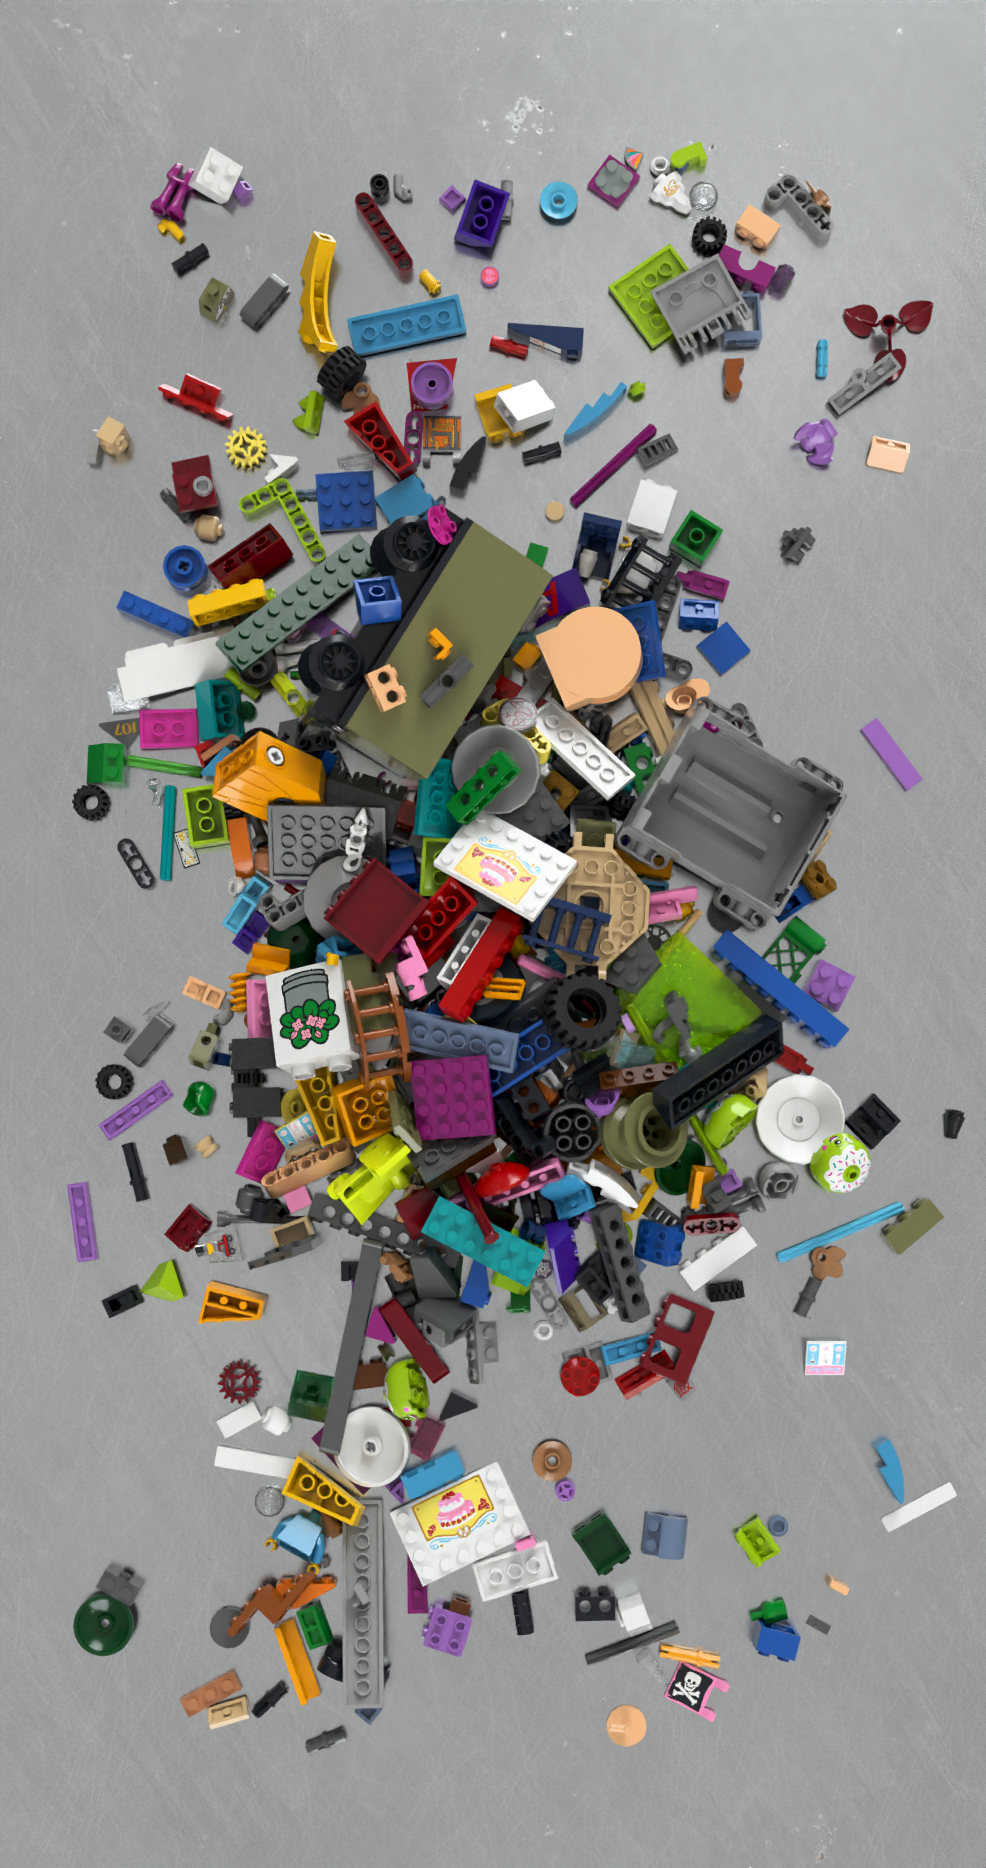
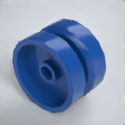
[163,545,208,593]

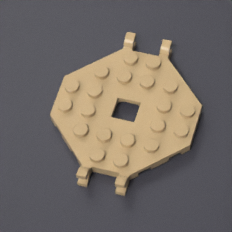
[529,832,650,980]

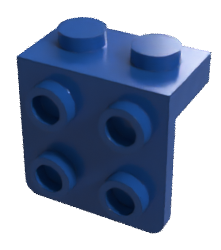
[634,1219,685,1267]

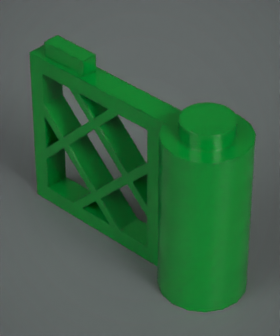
[762,916,827,984]

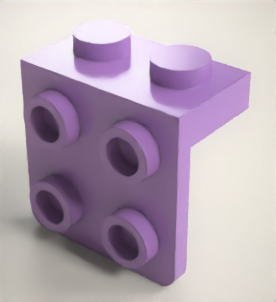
[421,1602,472,1657]

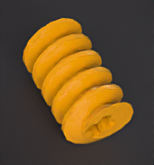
[228,972,253,1013]

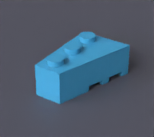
[401,1448,466,1500]

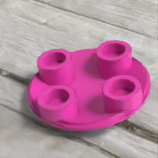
[427,505,457,545]

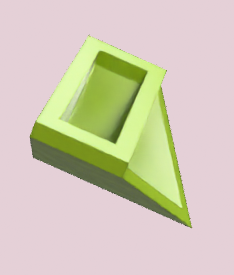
[140,1260,184,1302]

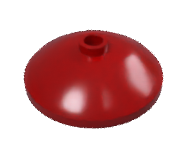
[474,1162,530,1197]

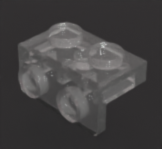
[108,682,150,713]

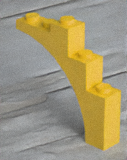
[298,231,338,353]

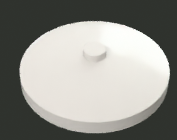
[334,1406,410,1487]

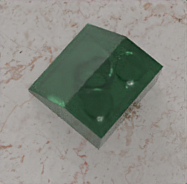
[287,1370,334,1423]

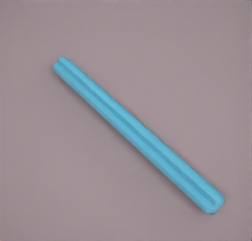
[777,1202,905,1263]

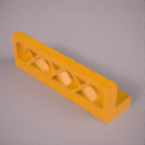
[274,1617,322,1706]

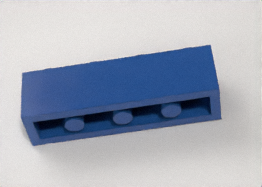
[116,590,197,639]

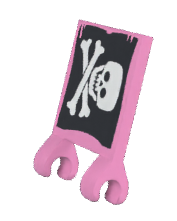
[664,1661,729,1722]

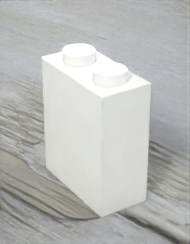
[494,380,556,433]
[626,479,677,539]

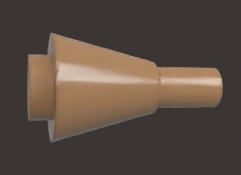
[318,1510,342,1539]

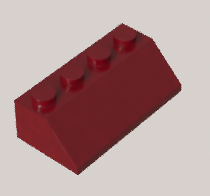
[207,523,293,590]

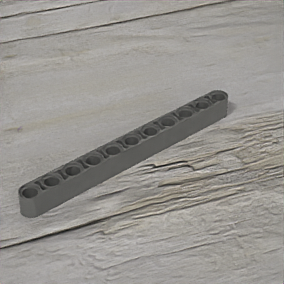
[319,1238,384,1456]

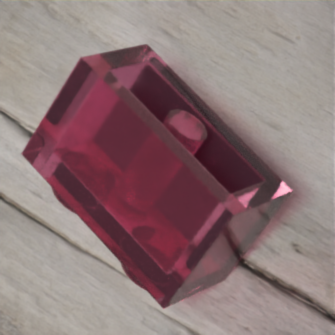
[409,1413,446,1461]

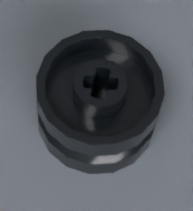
[519,1189,553,1226]

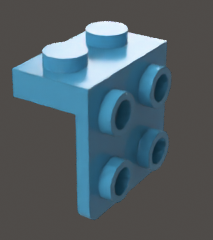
[540,1174,596,1221]

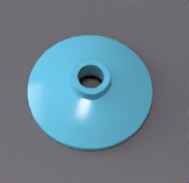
[540,181,578,219]

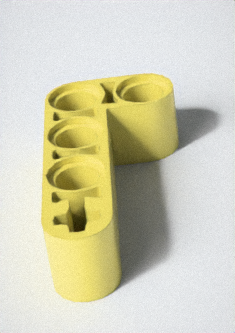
[480,699,551,764]

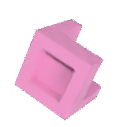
[283,1185,312,1213]

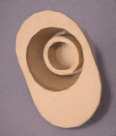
[665,678,710,714]

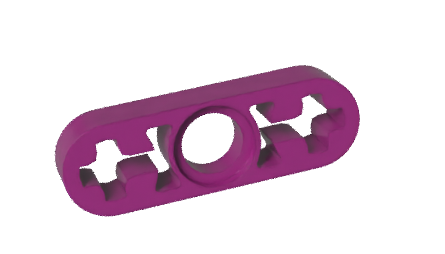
[404,410,423,467]

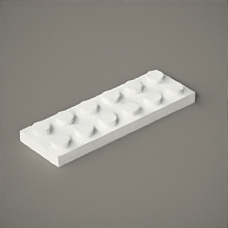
[535,698,636,801]

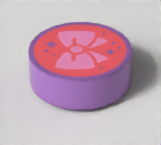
[480,266,499,287]

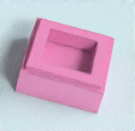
[515,1535,536,1552]

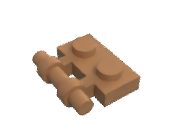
[379,1251,414,1283]

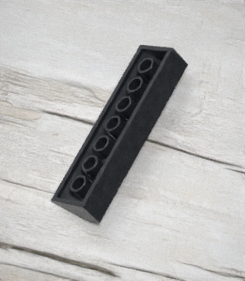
[652,1014,784,1131]

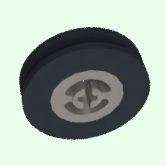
[469,956,526,1027]

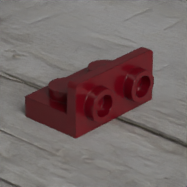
[164,1204,212,1252]

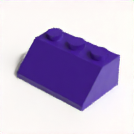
[454,179,510,247]
[544,1220,581,1294]

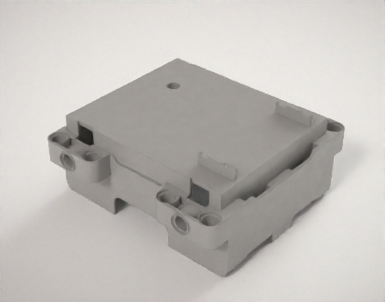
[614,696,847,929]

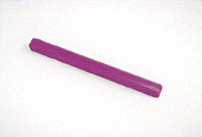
[570,423,657,507]

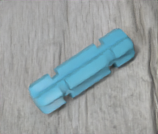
[817,339,828,377]

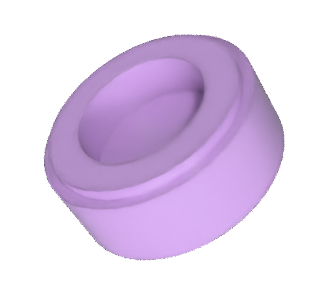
[621,1013,636,1033]

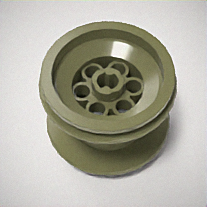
[600,1092,688,1170]

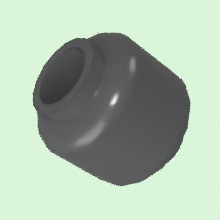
[235,1184,263,1215]

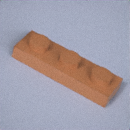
[180,1670,242,1718]

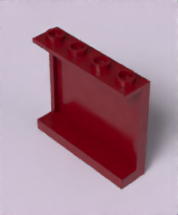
[323,857,431,965]

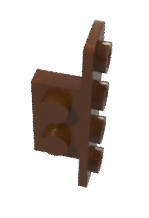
[599,1061,679,1099]

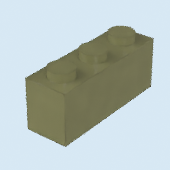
[882,1198,944,1255]

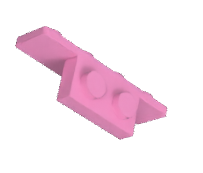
[648,885,698,925]

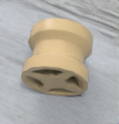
[194,1135,219,1159]

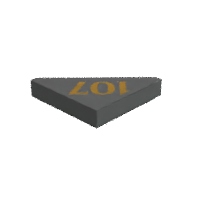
[98,718,140,748]

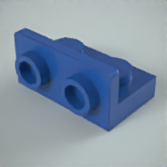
[679,598,719,631]

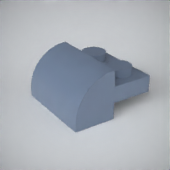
[642,1512,688,1560]

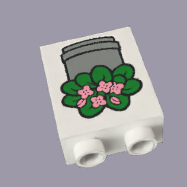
[266,959,360,1080]

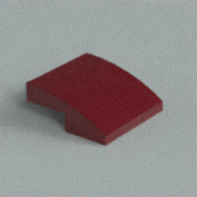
[394,1186,437,1240]

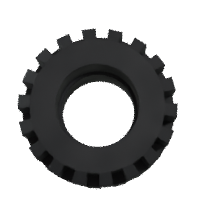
[317,346,367,398]

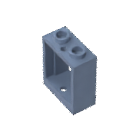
[721,291,762,346]

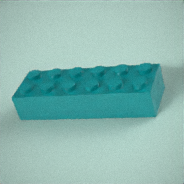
[421,1196,546,1288]

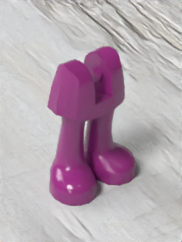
[150,163,194,223]

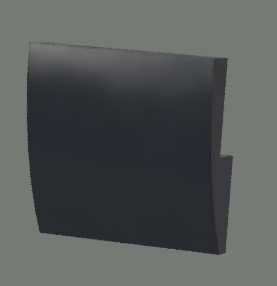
[845,1093,901,1150]
[574,1249,613,1306]

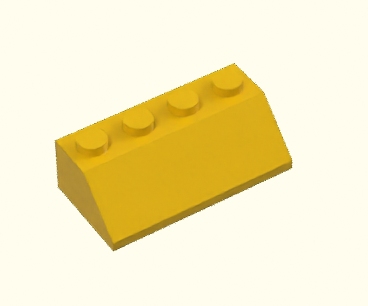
[188,579,269,627]

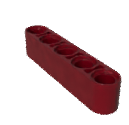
[355,192,413,278]
[379,1297,450,1384]

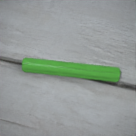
[127,755,203,777]

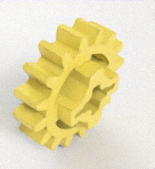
[225,426,267,469]

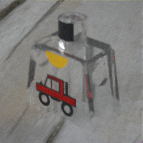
[195,1223,244,1263]

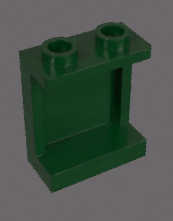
[571,1510,631,1576]

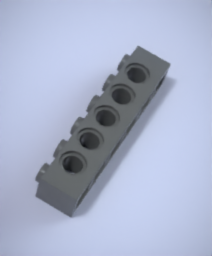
[588,1202,651,1323]

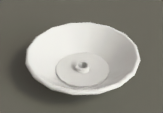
[756,1074,845,1165]

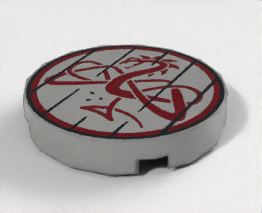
[498,697,538,734]

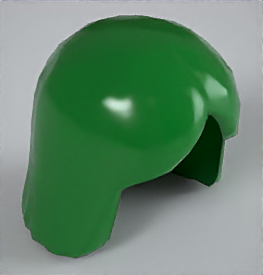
[183,1081,215,1116]

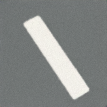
[881,1482,957,1532]

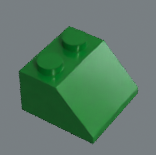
[87,743,127,785]

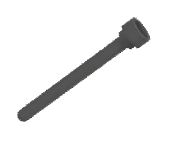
[217,1211,312,1227]

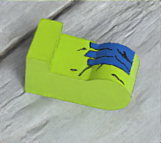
[670,141,708,172]

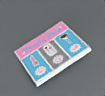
[804,1341,847,1375]

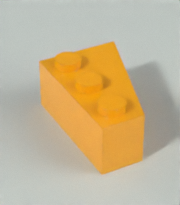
[198,1281,268,1324]

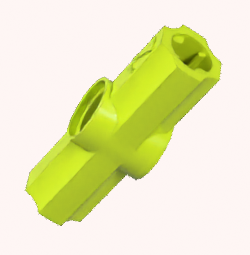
[270,672,315,725]

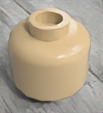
[194,514,223,541]

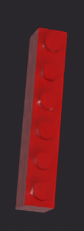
[438,908,524,1023]

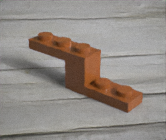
[226,1570,317,1637]

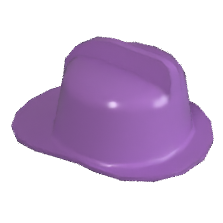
[585,1089,621,1119]

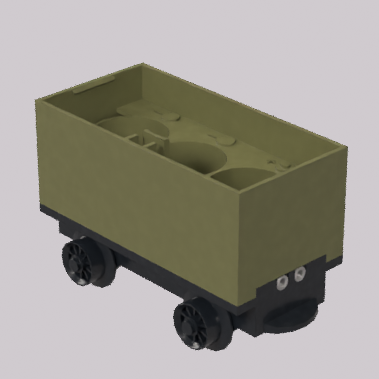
[298,496,553,780]

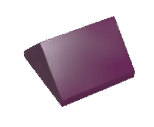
[365,1304,397,1344]

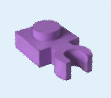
[712,1158,742,1194]

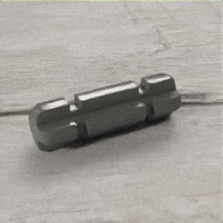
[159,488,191,521]

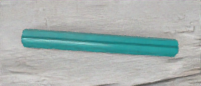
[160,785,176,881]

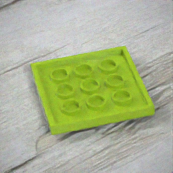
[608,243,689,349]

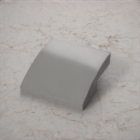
[562,1341,613,1385]

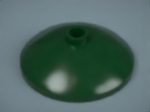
[267,917,326,969]
[654,1139,706,1196]
[73,1594,134,1656]

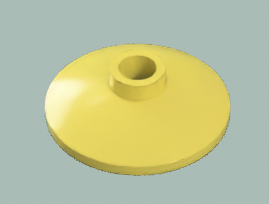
[280,1088,307,1123]

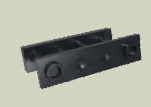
[600,534,683,607]

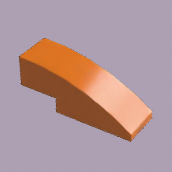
[227,817,256,879]

